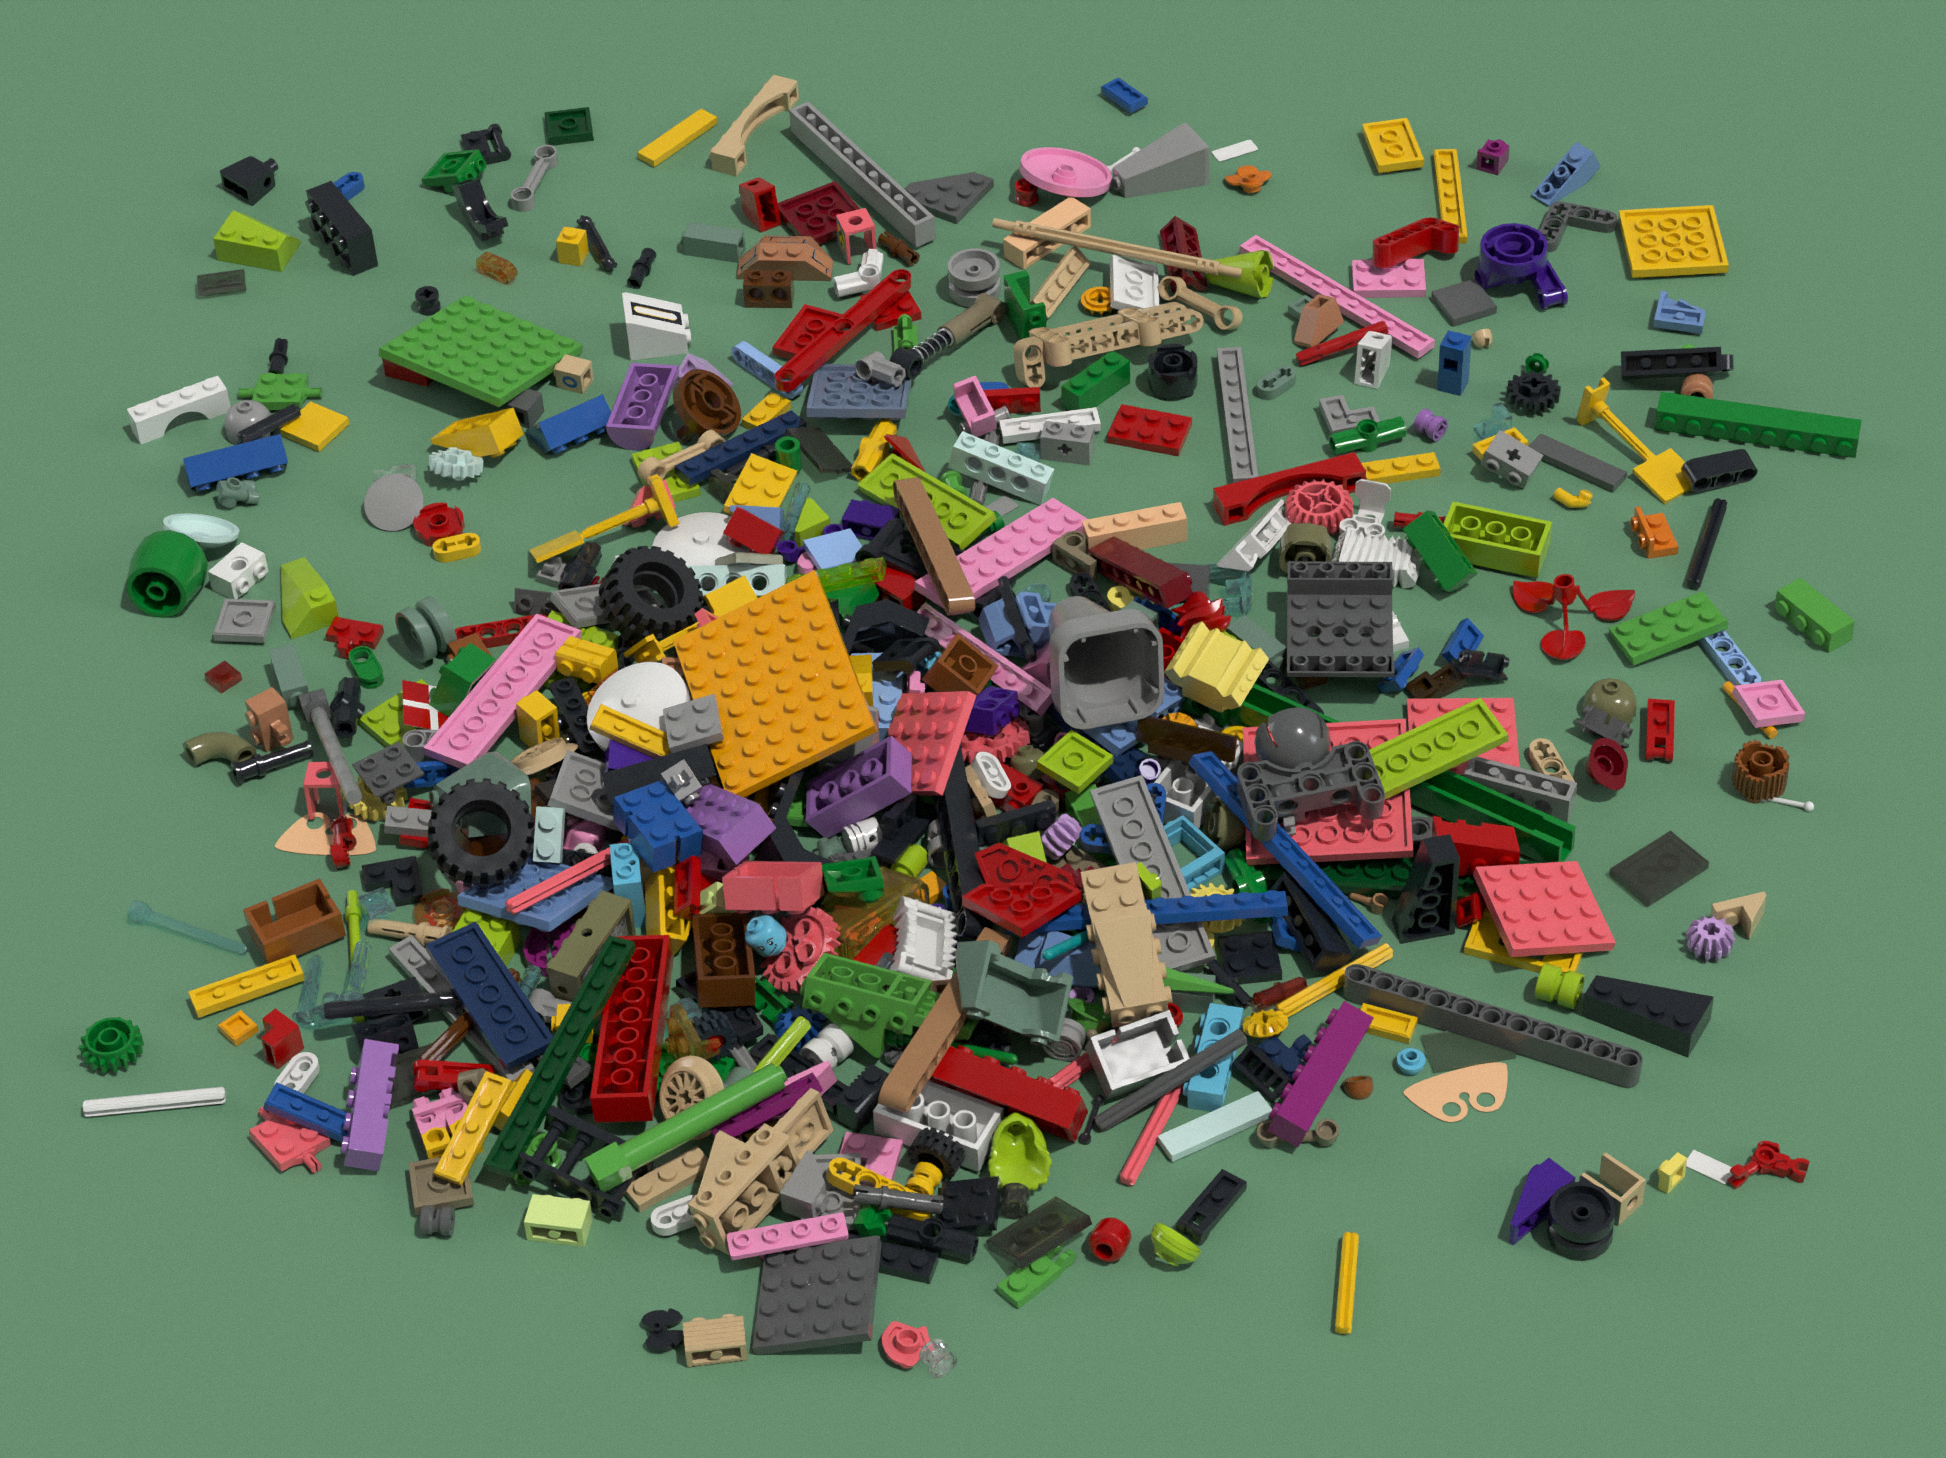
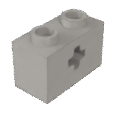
[1040,421,1095,466]
[1480,430,1543,489]

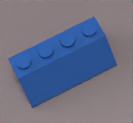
[182,434,288,492]

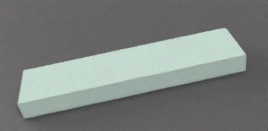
[1157,1091,1272,1162]

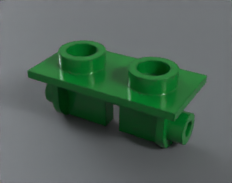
[754,977,794,1026]

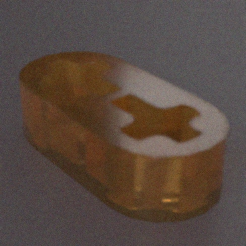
[476,252,518,284]

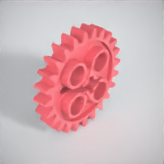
[961,717,1030,765]
[760,906,841,995]

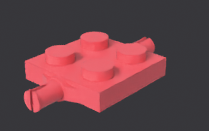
[249,1106,331,1173]

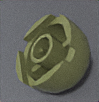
[1583,678,1637,725]
[1203,797,1246,852]

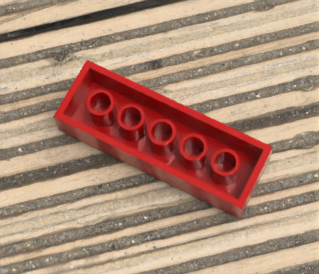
[928,1045,1088,1143]

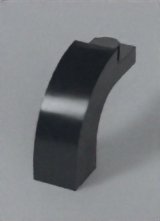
[452,177,509,241]

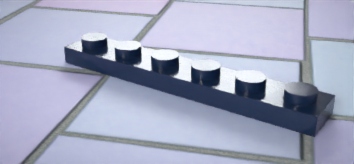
[675,411,807,486]

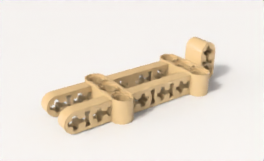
[1013,302,1204,387]

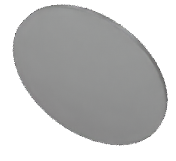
[364,474,424,532]

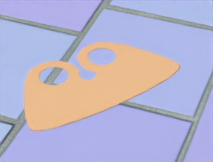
[275,812,376,855]
[1403,1062,1508,1122]

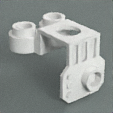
[1339,479,1391,540]

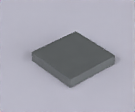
[1431,278,1497,326]

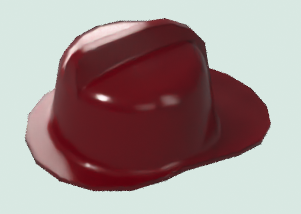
[1585,738,1628,790]

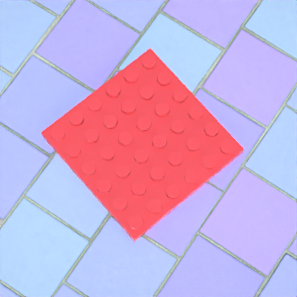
[1243,719,1413,865]

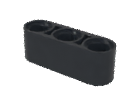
[1681,449,1758,492]

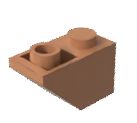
[1294,294,1344,348]

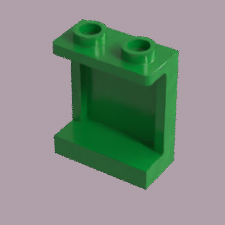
[1003,270,1046,340]

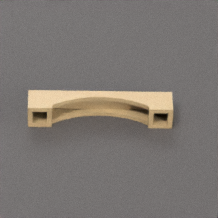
[709,75,799,177]

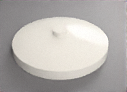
[652,512,750,589]
[587,662,690,752]

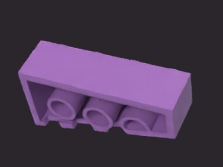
[340,1039,399,1171]

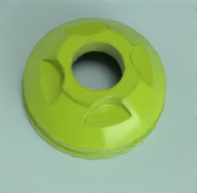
[1151,1222,1202,1266]

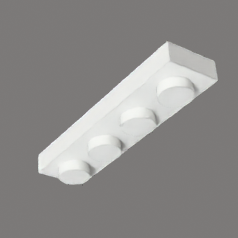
[999,407,1101,444]

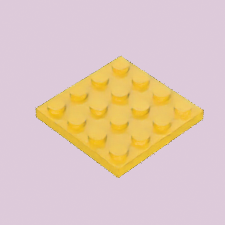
[1618,205,1729,278]

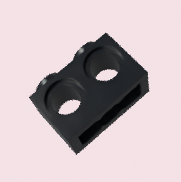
[351,1012,419,1055]

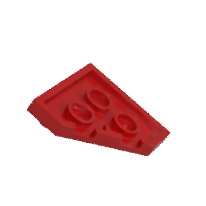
[974,843,1083,931]
[962,880,1082,938]

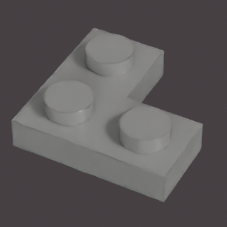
[1319,395,1380,434]

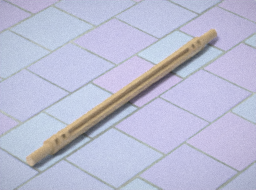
[992,218,1242,278]

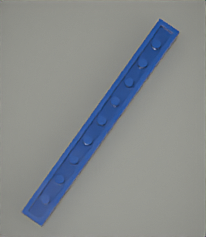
[1189,751,1382,949]
[1006,890,1288,934]

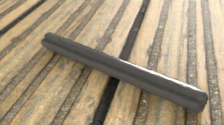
[1094,1029,1247,1131]

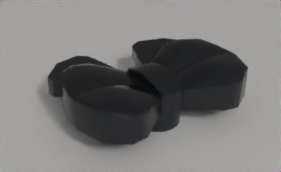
[642,1308,684,1353]

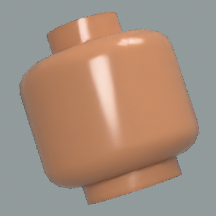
[1681,373,1713,399]

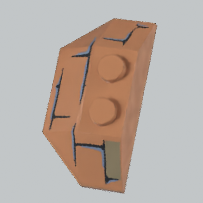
[737,236,833,281]

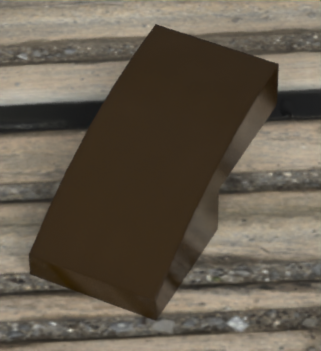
[1405,662,1467,699]

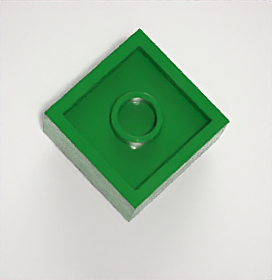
[429,643,496,717]

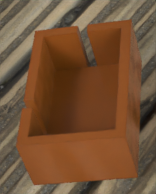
[243,878,346,964]

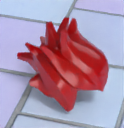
[1171,591,1232,639]

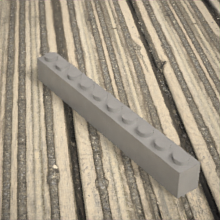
[789,102,936,247]

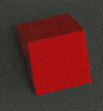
[261,1008,304,1069]

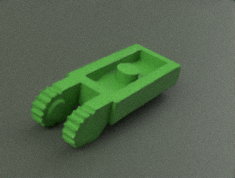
[997,1239,1077,1309]

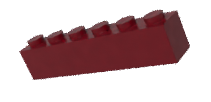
[1088,536,1194,609]

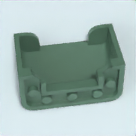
[429,752,531,838]
[955,940,1073,1046]

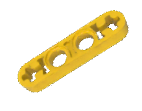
[826,1157,933,1221]

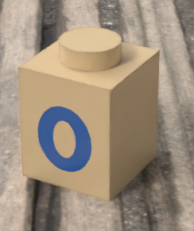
[553,354,594,394]

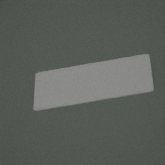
[986,495,1019,517]

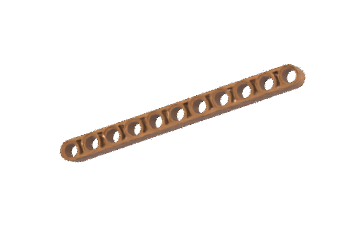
[878,927,1012,1113]

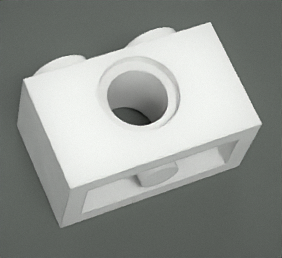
[208,542,269,599]

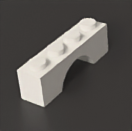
[127,376,231,445]

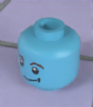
[745,915,787,957]

